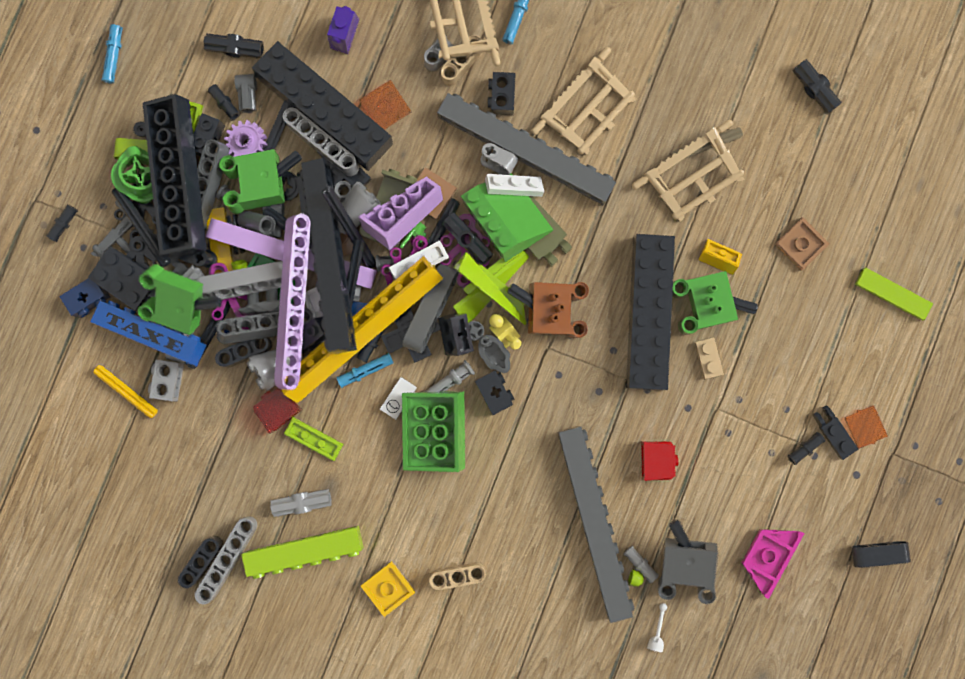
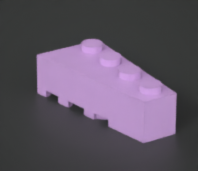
[358,177,443,250]

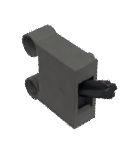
[658,520,718,604]

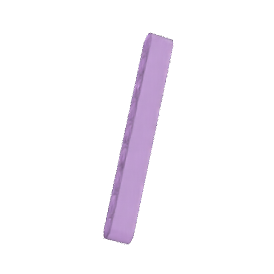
[274,214,310,390]
[205,218,377,289]

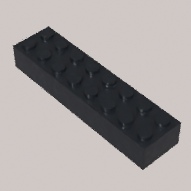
[252,41,393,171]
[142,94,207,258]
[626,234,675,390]

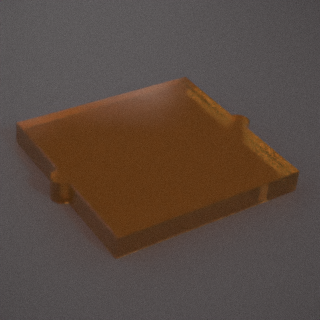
[844,405,888,449]

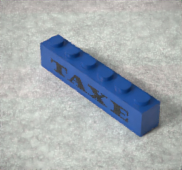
[90,300,206,366]

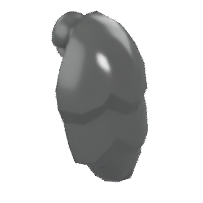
[478,335,510,373]

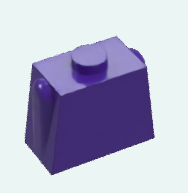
[327,6,360,54]

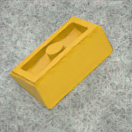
[699,239,742,275]

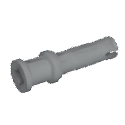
[424,360,475,392]

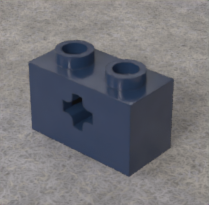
[59,278,111,318]

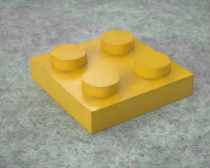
[361,561,415,617]

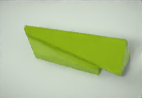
[453,250,529,323]
[454,252,527,325]

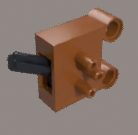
[507,282,589,339]

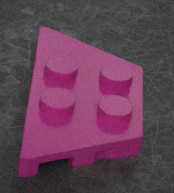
[741,529,804,599]

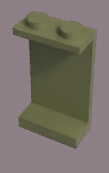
[359,169,417,247]

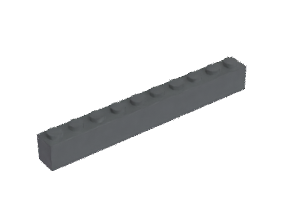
[437,93,616,206]
[558,426,635,623]

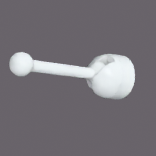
[647,603,667,652]

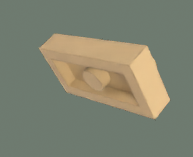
[694,338,724,379]

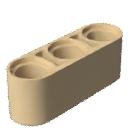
[441,35,482,86]
[429,562,485,590]

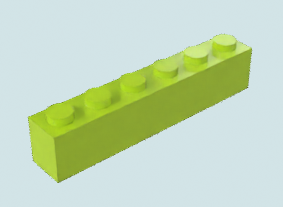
[242,526,364,579]

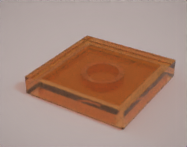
[359,80,411,130]

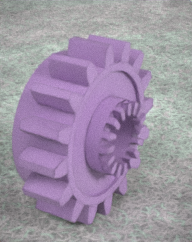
[224,120,267,157]

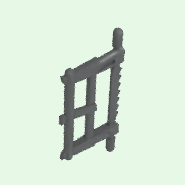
[91,200,189,305]

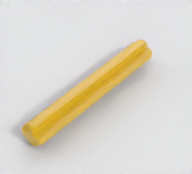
[93,365,158,418]

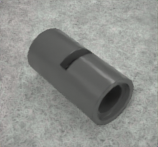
[238,210,276,235]

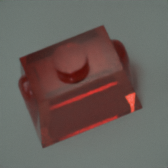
[253,388,303,434]

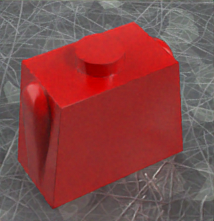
[641,441,679,481]

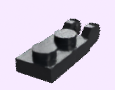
[813,405,859,460]

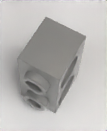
[148,360,184,401]

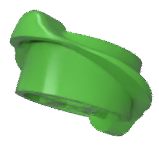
[111,146,153,204]

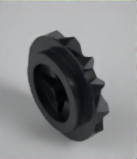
[282,171,299,201]

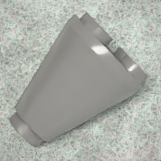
[246,350,303,391]

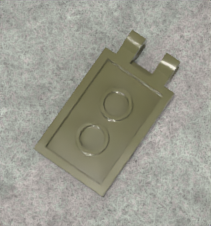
[528,196,572,267]

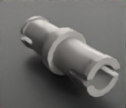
[623,546,659,583]

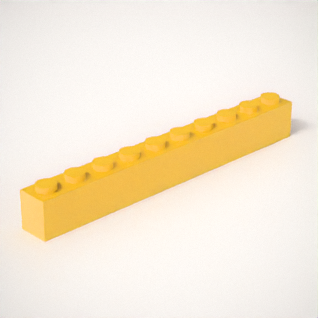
[281,256,444,403]

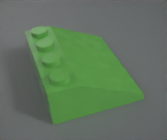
[461,173,553,262]
[402,391,465,472]

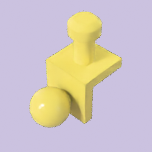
[489,314,522,350]

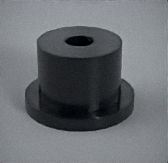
[133,121,146,137]

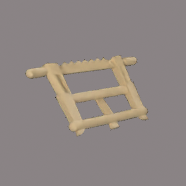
[430,0,500,66]
[531,47,637,156]
[632,120,745,222]

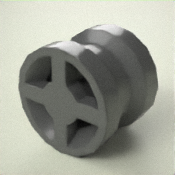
[468,321,484,341]

